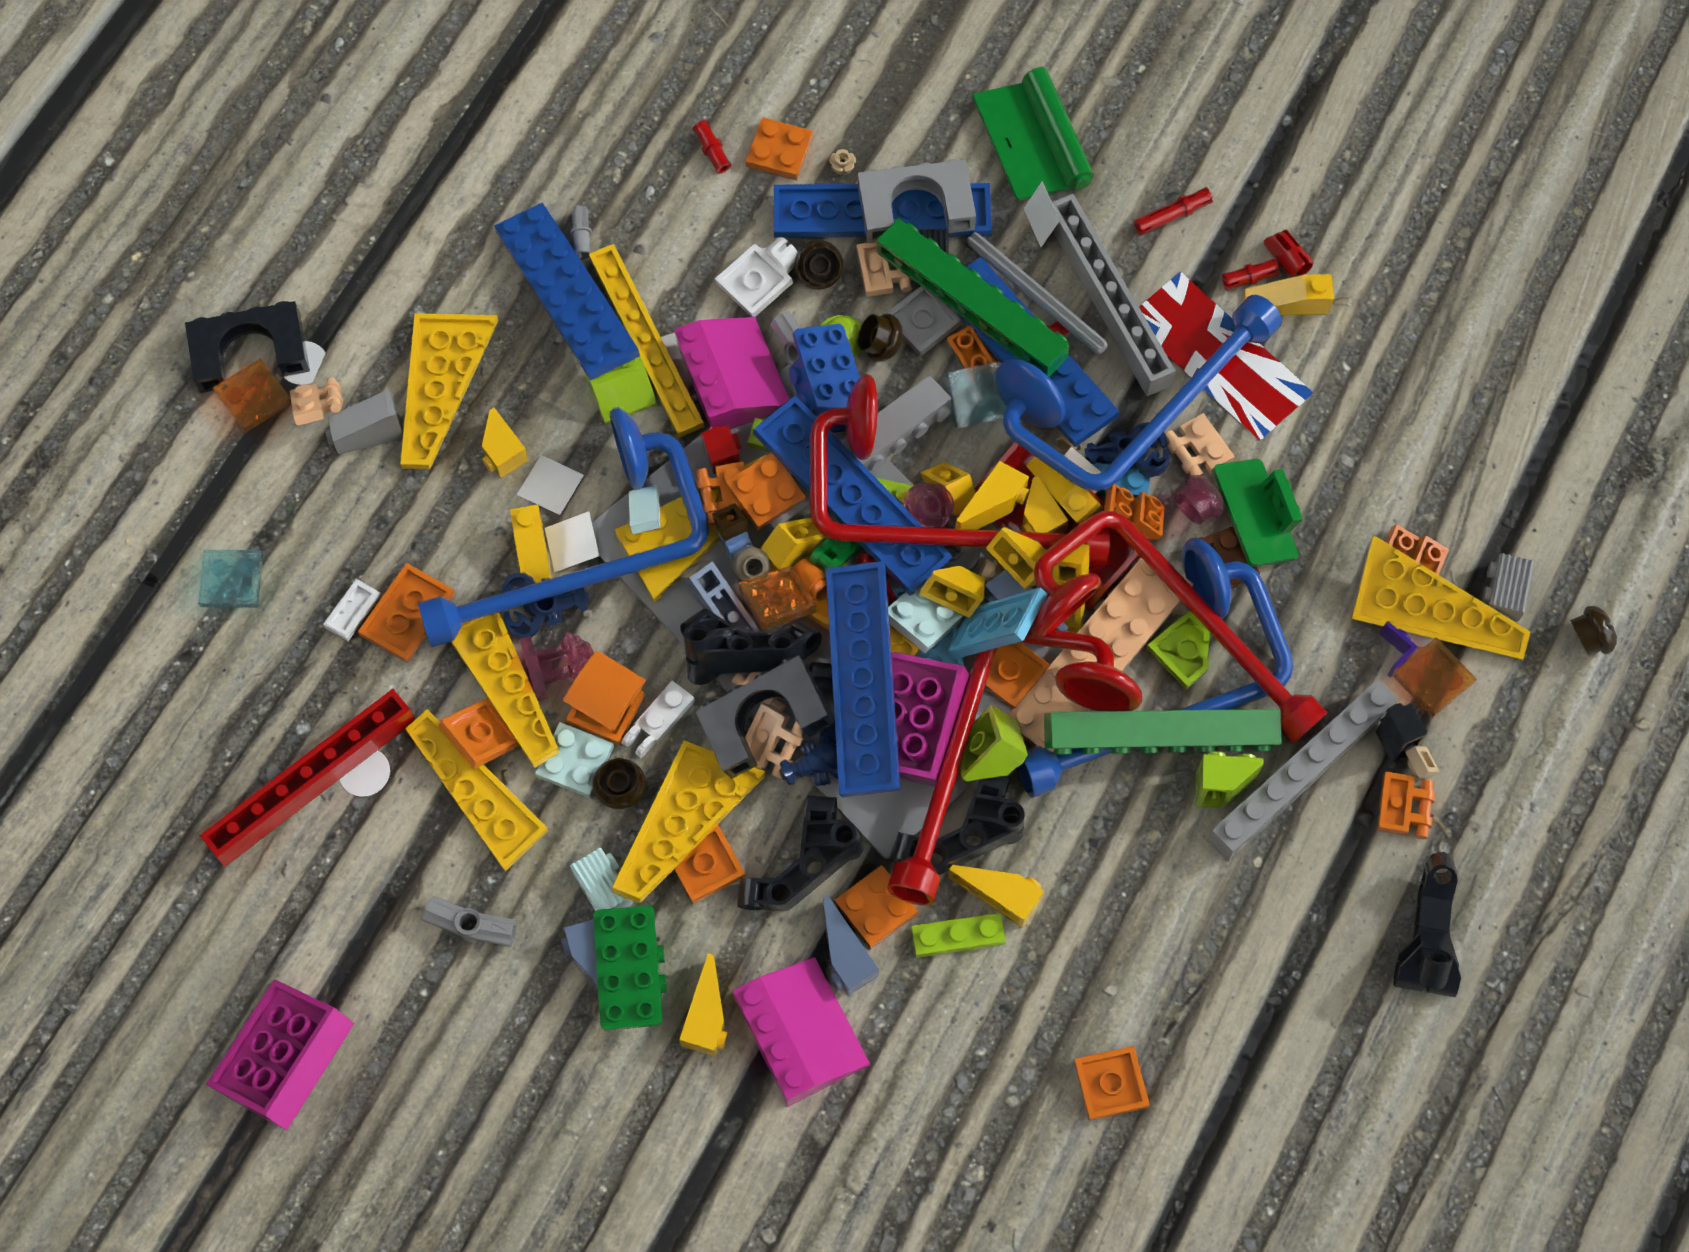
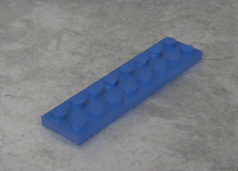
[774,183,992,238]
[494,202,640,380]
[957,257,1120,447]
[753,395,953,596]
[826,561,900,797]

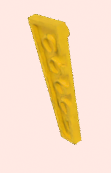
[451,612,560,768]
[405,709,548,871]

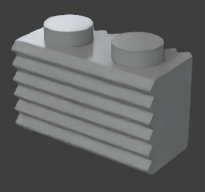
[1482,553,1534,622]

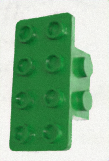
[1212,459,1303,567]
[593,905,667,1031]

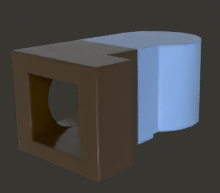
[712,503,752,560]

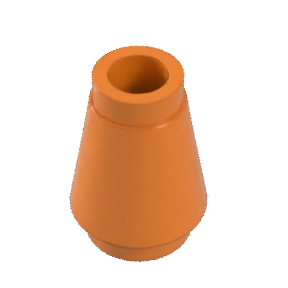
[794,558,827,601]

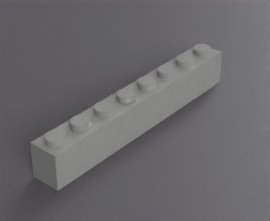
[1052,194,1176,396]
[764,375,952,534]
[1207,679,1399,861]

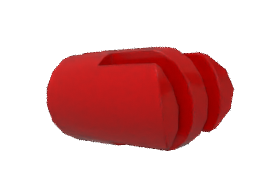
[1264,229,1314,278]

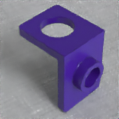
[1380,621,1418,678]

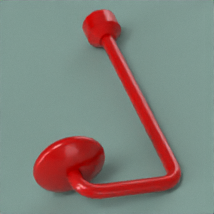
[810,374,1110,567]
[1031,511,1328,744]
[887,627,1142,906]

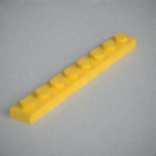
[589,244,704,438]

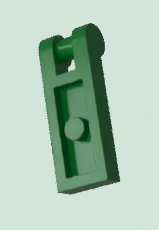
[809,538,862,572]

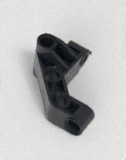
[680,608,822,685]
[889,776,1025,875]
[737,795,864,911]
[1393,852,1462,998]

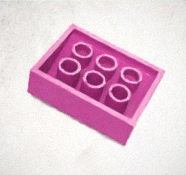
[673,317,790,429]
[891,652,970,786]
[732,957,870,1107]
[206,979,355,1131]

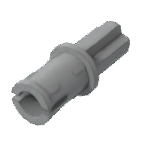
[570,205,592,260]

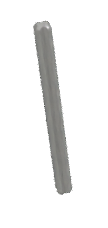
[967,232,1108,355]

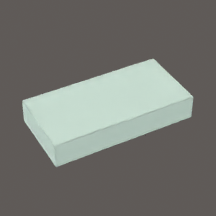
[629,485,661,534]

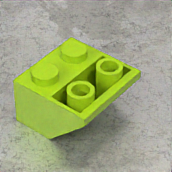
[1195,752,1264,809]

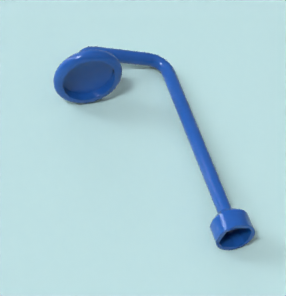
[995,295,1282,491]
[418,407,709,647]
[1016,537,1293,798]

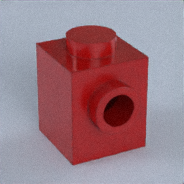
[701,425,741,474]

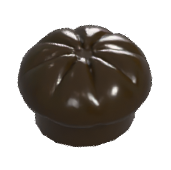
[795,240,843,290]
[858,314,903,362]
[1570,606,1617,656]
[592,758,646,809]

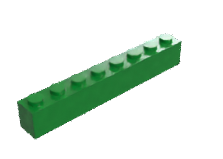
[877,218,1069,377]
[1044,709,1282,755]

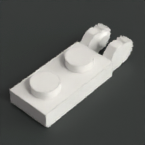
[621,680,695,758]

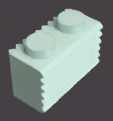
[570,848,633,911]

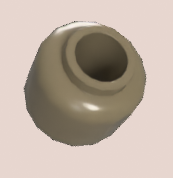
[732,545,771,584]

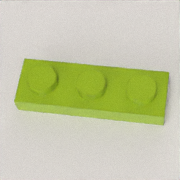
[911,913,1006,958]

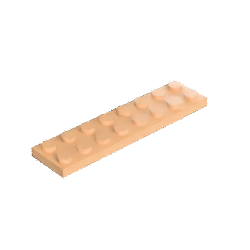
[1008,558,1194,753]

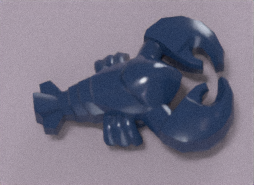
[1084,422,1170,477]
[501,572,589,639]
[779,724,838,786]

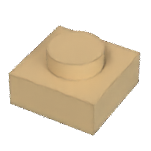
[1405,746,1440,778]

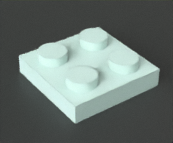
[888,585,963,654]
[535,722,614,798]

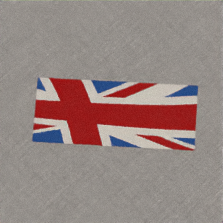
[1139,272,1313,440]

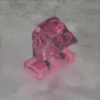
[520,632,594,701]

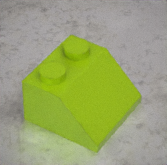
[584,356,657,424]
[959,704,1028,781]

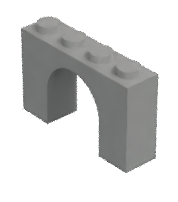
[857,159,976,243]

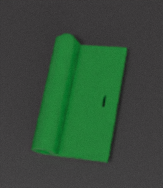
[972,67,1094,202]

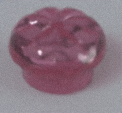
[1175,475,1224,525]
[903,483,954,528]

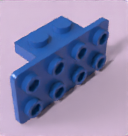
[789,324,860,433]

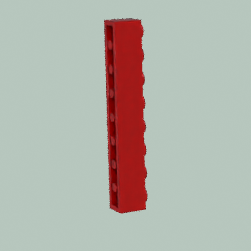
[199,689,415,867]

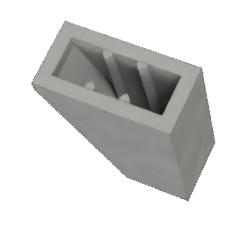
[325,390,403,454]

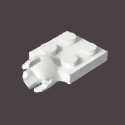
[715,237,798,317]

